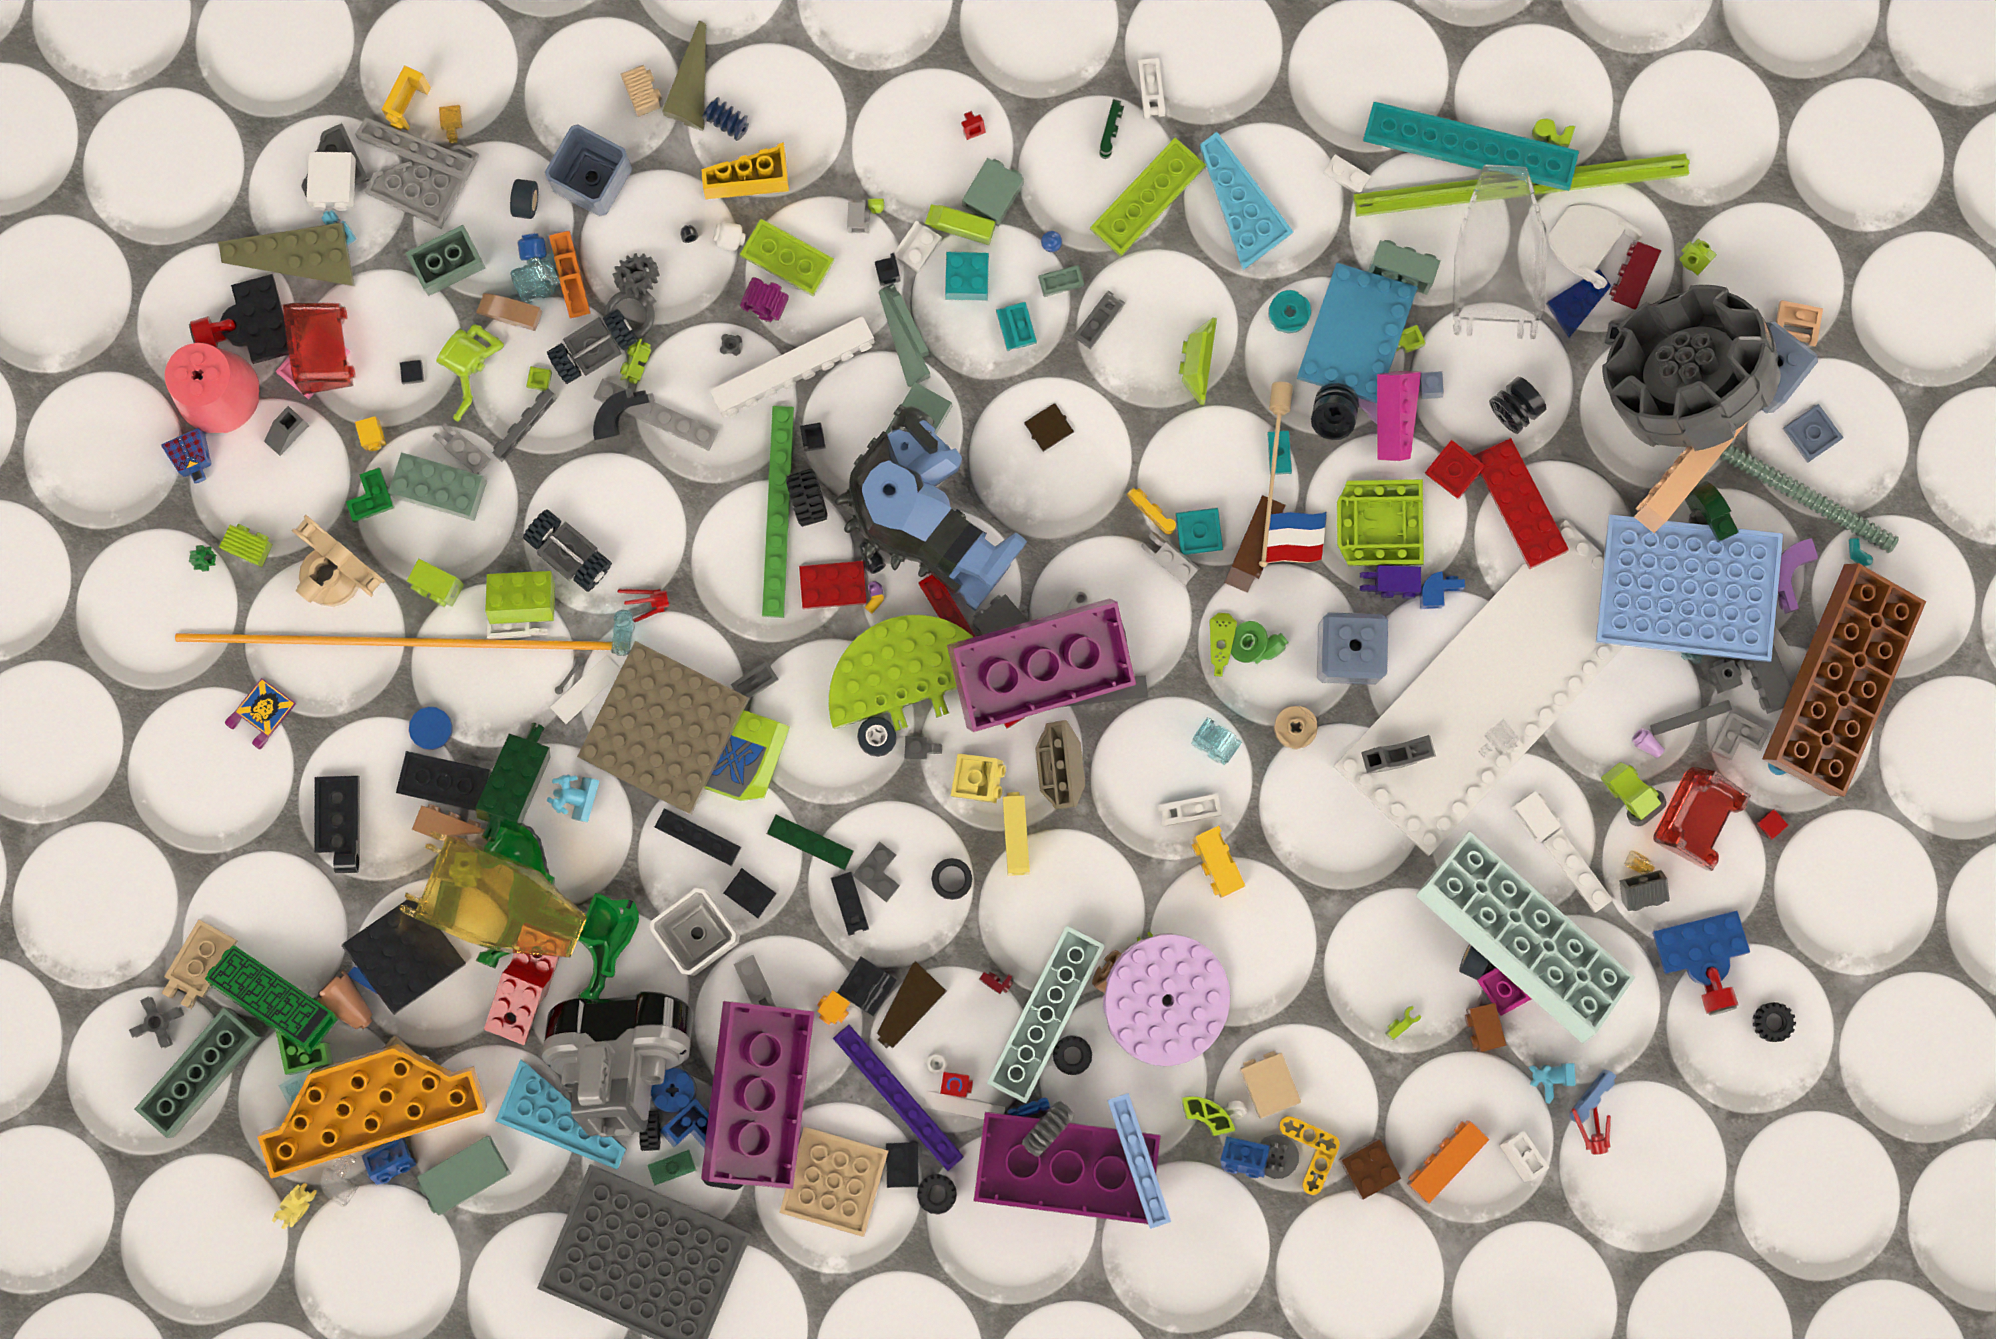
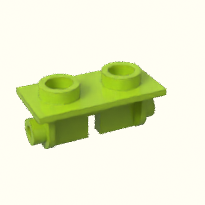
[620,339,651,385]

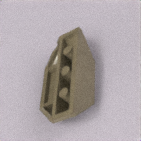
[1035,720,1085,809]

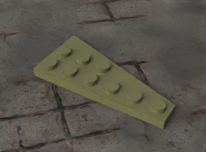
[218,223,355,286]

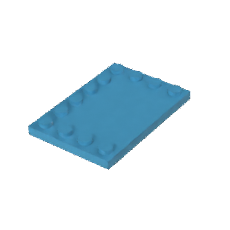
[1297,263,1418,403]

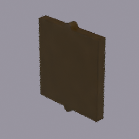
[1024,403,1074,452]

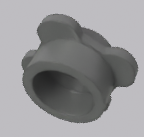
[720,334,742,356]

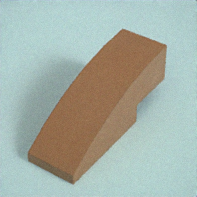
[476,293,542,331]

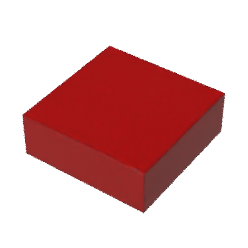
[1756,809,1789,840]

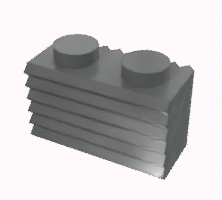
[1619,870,1670,911]

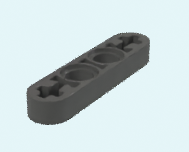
[1650,700,1733,736]

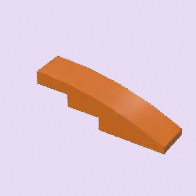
[549,230,591,319]

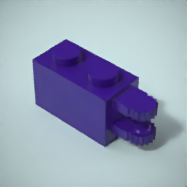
[1359,566,1421,599]

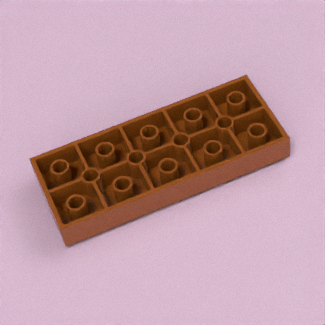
[1762,563,1926,797]

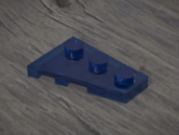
[1546,269,1611,338]

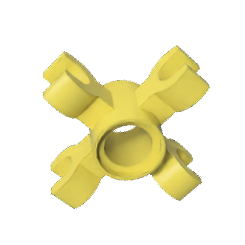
[272,1183,317,1229]

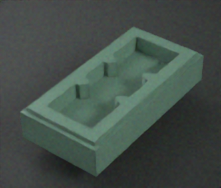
[1038,265,1085,297]

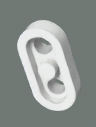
[1058,588,1091,613]

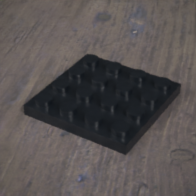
[341,895,466,1015]

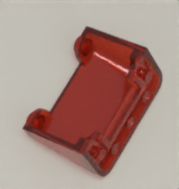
[283,303,356,395]
[1653,767,1751,872]

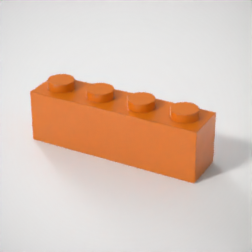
[1407,1121,1489,1204]

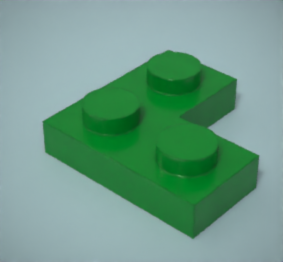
[346,467,395,523]

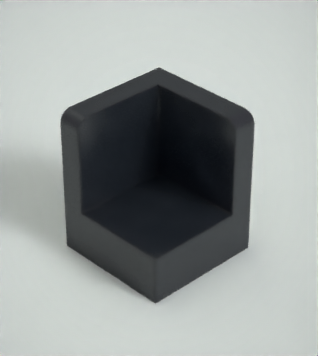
[875,253,901,286]
[800,423,826,452]

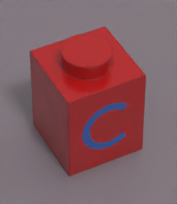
[940,1072,973,1097]

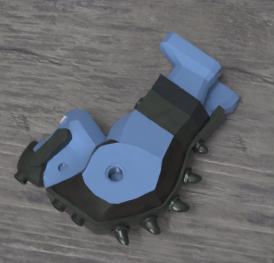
[835,404,1027,611]

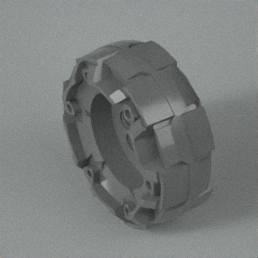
[1602,285,1781,451]

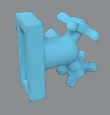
[547,775,599,822]
[1529,1063,1576,1104]

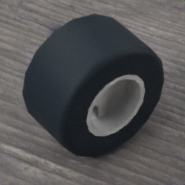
[857,716,897,757]

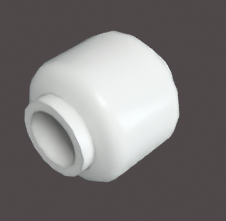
[713,221,746,251]

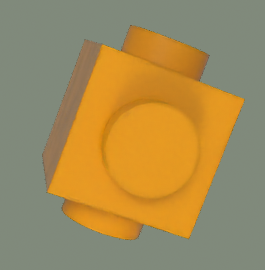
[817,990,851,1025]

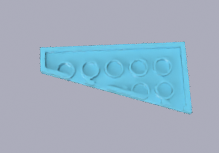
[1199,132,1293,271]
[495,1059,626,1170]

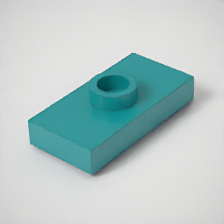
[1267,431,1292,475]

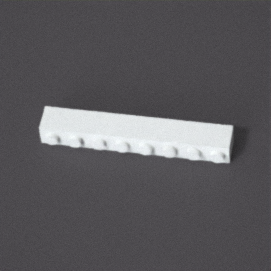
[710,316,875,417]

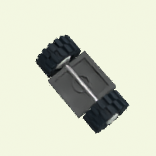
[547,308,638,384]
[523,509,612,592]

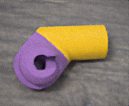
[864,581,884,614]

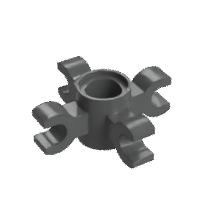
[129,997,184,1048]

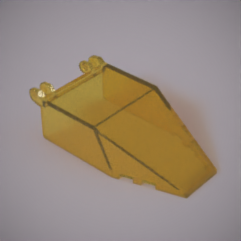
[399,831,587,957]

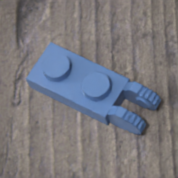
[1569,1069,1617,1123]

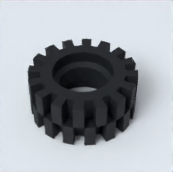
[1752,1002,1796,1042]
[1053,1035,1092,1075]
[639,1110,661,1151]
[917,1174,957,1215]

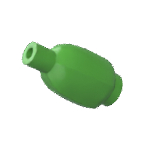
[1254,633,1289,664]

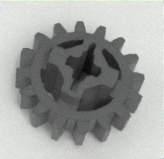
[613,253,660,297]

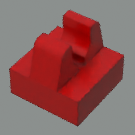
[961,111,986,140]

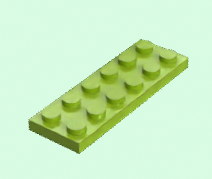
[1090,138,1206,257]

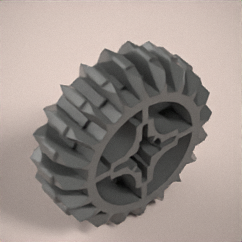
[1022,1101,1074,1156]

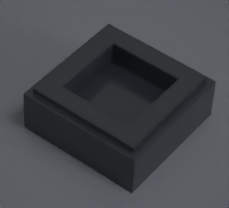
[400,360,424,385]

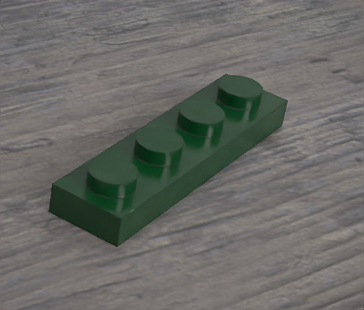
[766,814,854,871]

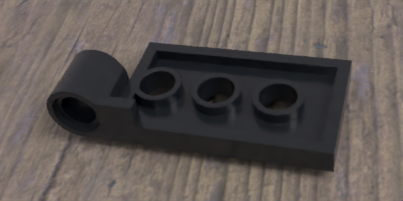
[314,776,360,873]

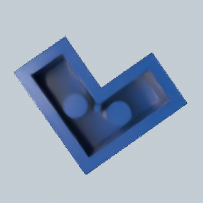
[659,1098,709,1149]

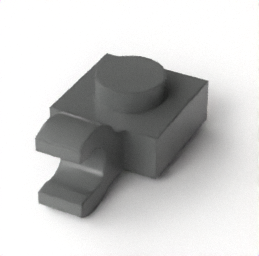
[904,736,942,760]

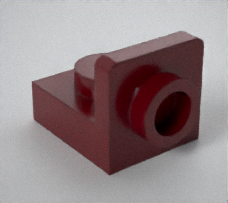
[979,971,1013,995]

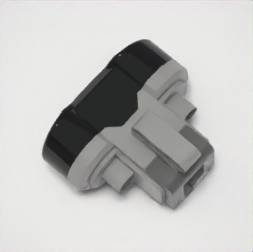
[542,991,693,1137]

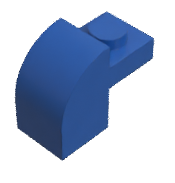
[1419,571,1465,609]

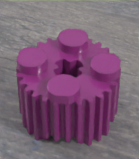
[740,277,789,323]

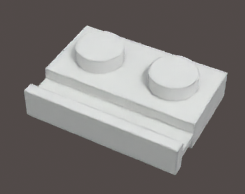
[894,220,942,273]

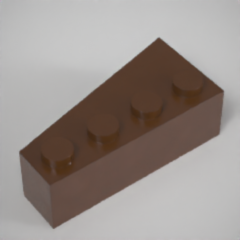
[1224,495,1286,593]

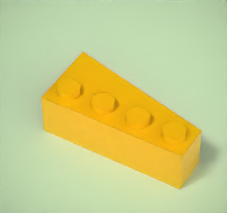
[701,142,789,199]

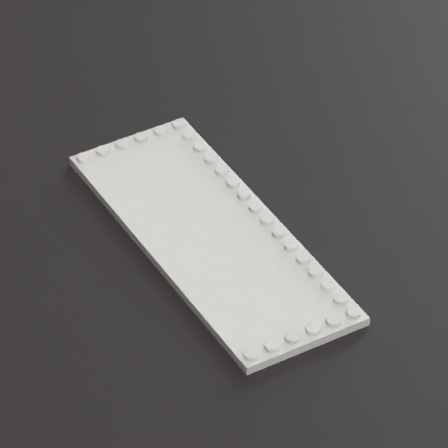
[1334,520,1624,856]

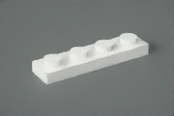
[1542,830,1613,913]

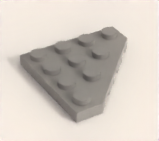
[365,144,479,229]

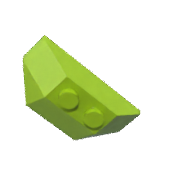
[1179,318,1217,405]

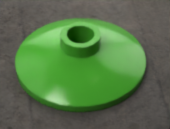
[1231,621,1268,663]

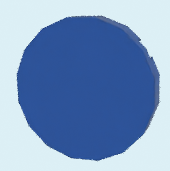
[408,707,453,750]

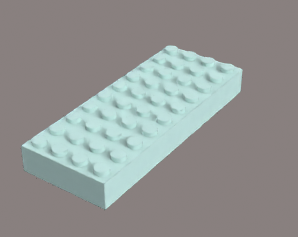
[1415,831,1635,1043]

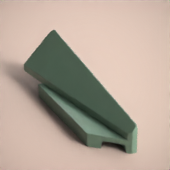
[879,284,931,387]

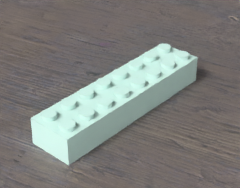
[987,926,1105,1103]

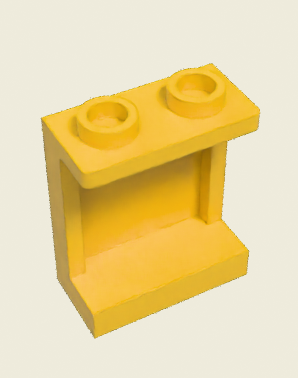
[381,65,431,131]

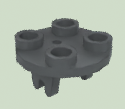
[1259,1135,1299,1179]

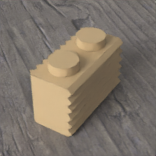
[620,65,662,117]

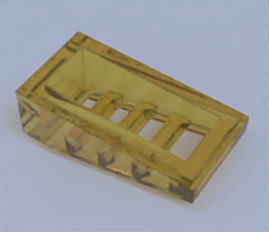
[1624,851,1655,874]

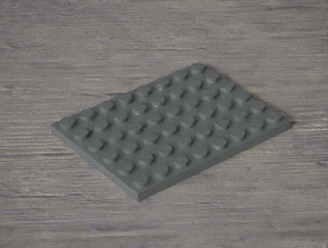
[537,1164,752,1339]

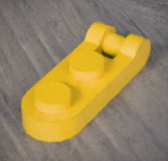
[1127,488,1176,535]

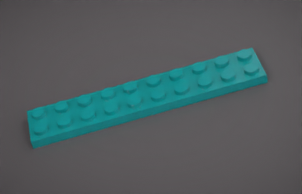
[1363,101,1579,191]

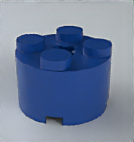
[651,1068,697,1112]

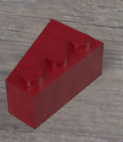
[1609,240,1662,310]

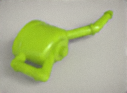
[436,324,504,422]

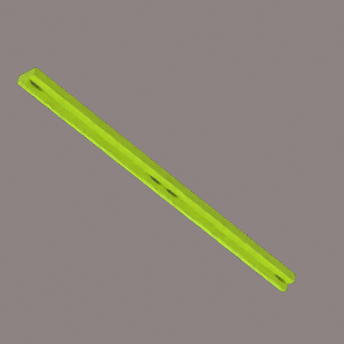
[1353,153,1690,217]

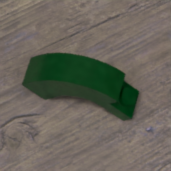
[1685,481,1739,542]

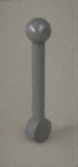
[555,656,585,694]

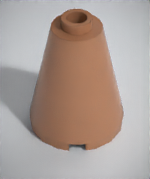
[313,969,373,1030]

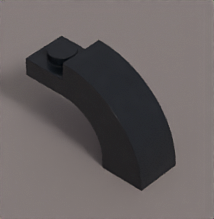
[593,389,655,440]

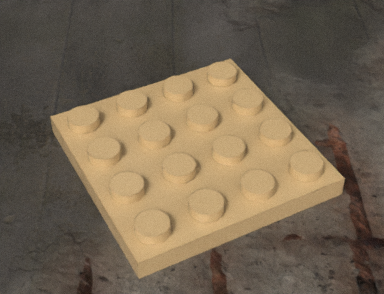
[779,1127,888,1237]

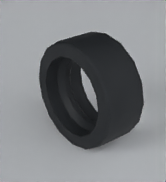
[931,858,973,900]

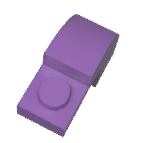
[1778,538,1818,614]

